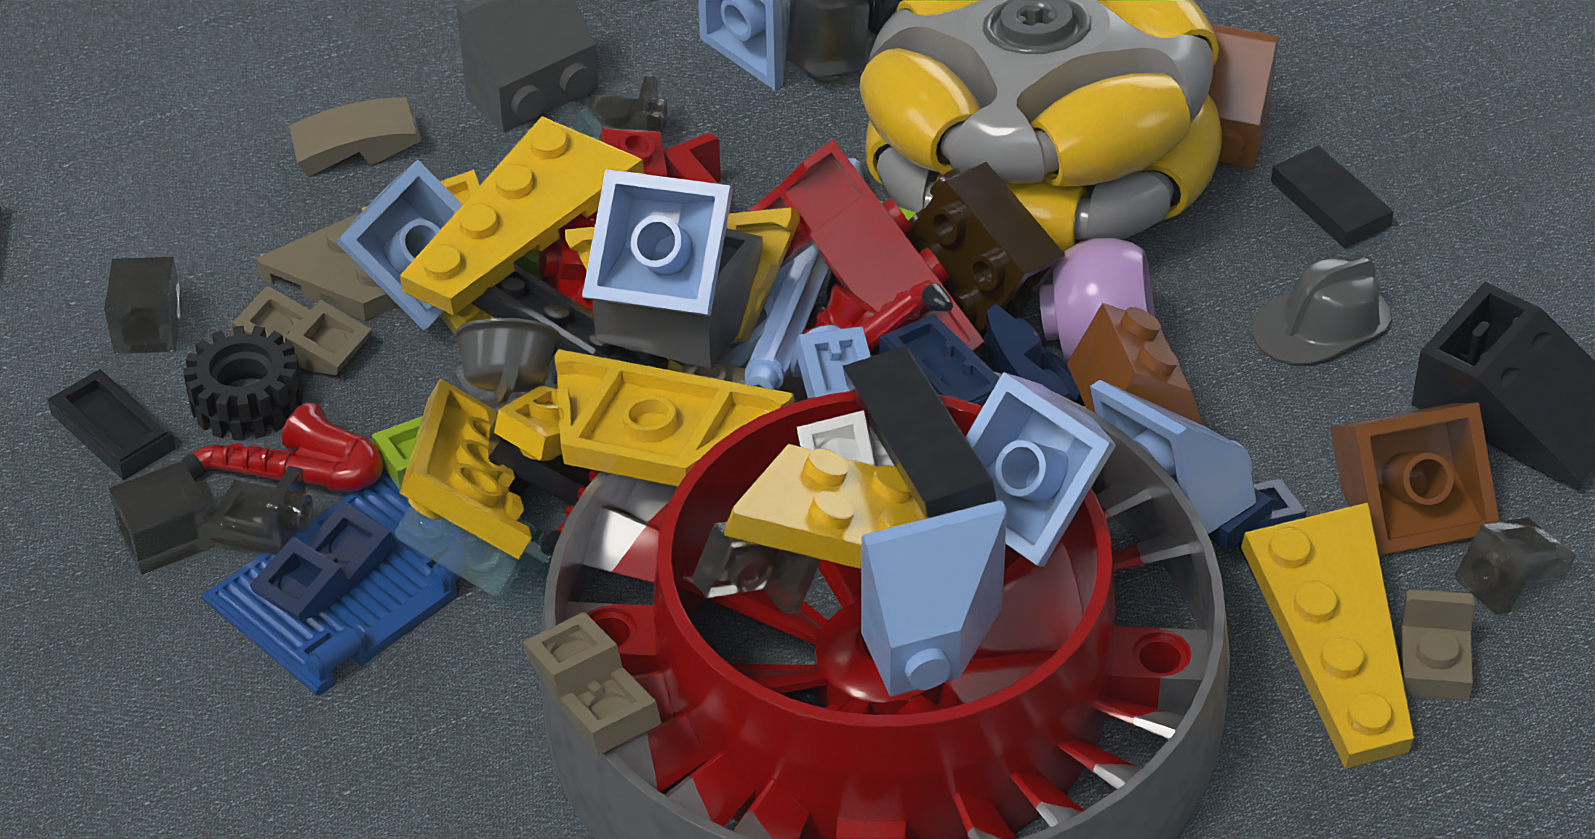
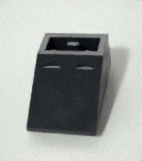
[1411,281,1595,489]

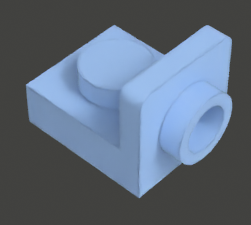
[790,325,871,399]

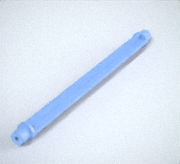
[744,158,864,390]

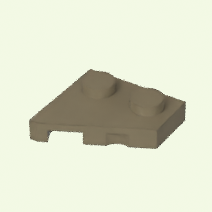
[255,213,399,321]

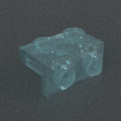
[395,505,553,598]

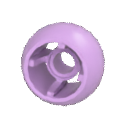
[1039,238,1155,362]

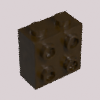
[905,162,1065,339]

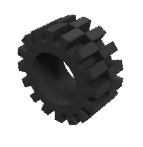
[183,326,303,440]

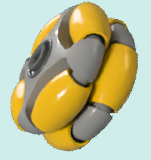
[859,0,1222,252]

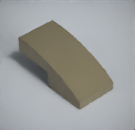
[289,97,421,177]
[231,286,372,375]
[522,612,662,756]

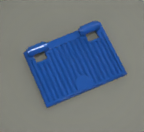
[201,471,499,696]

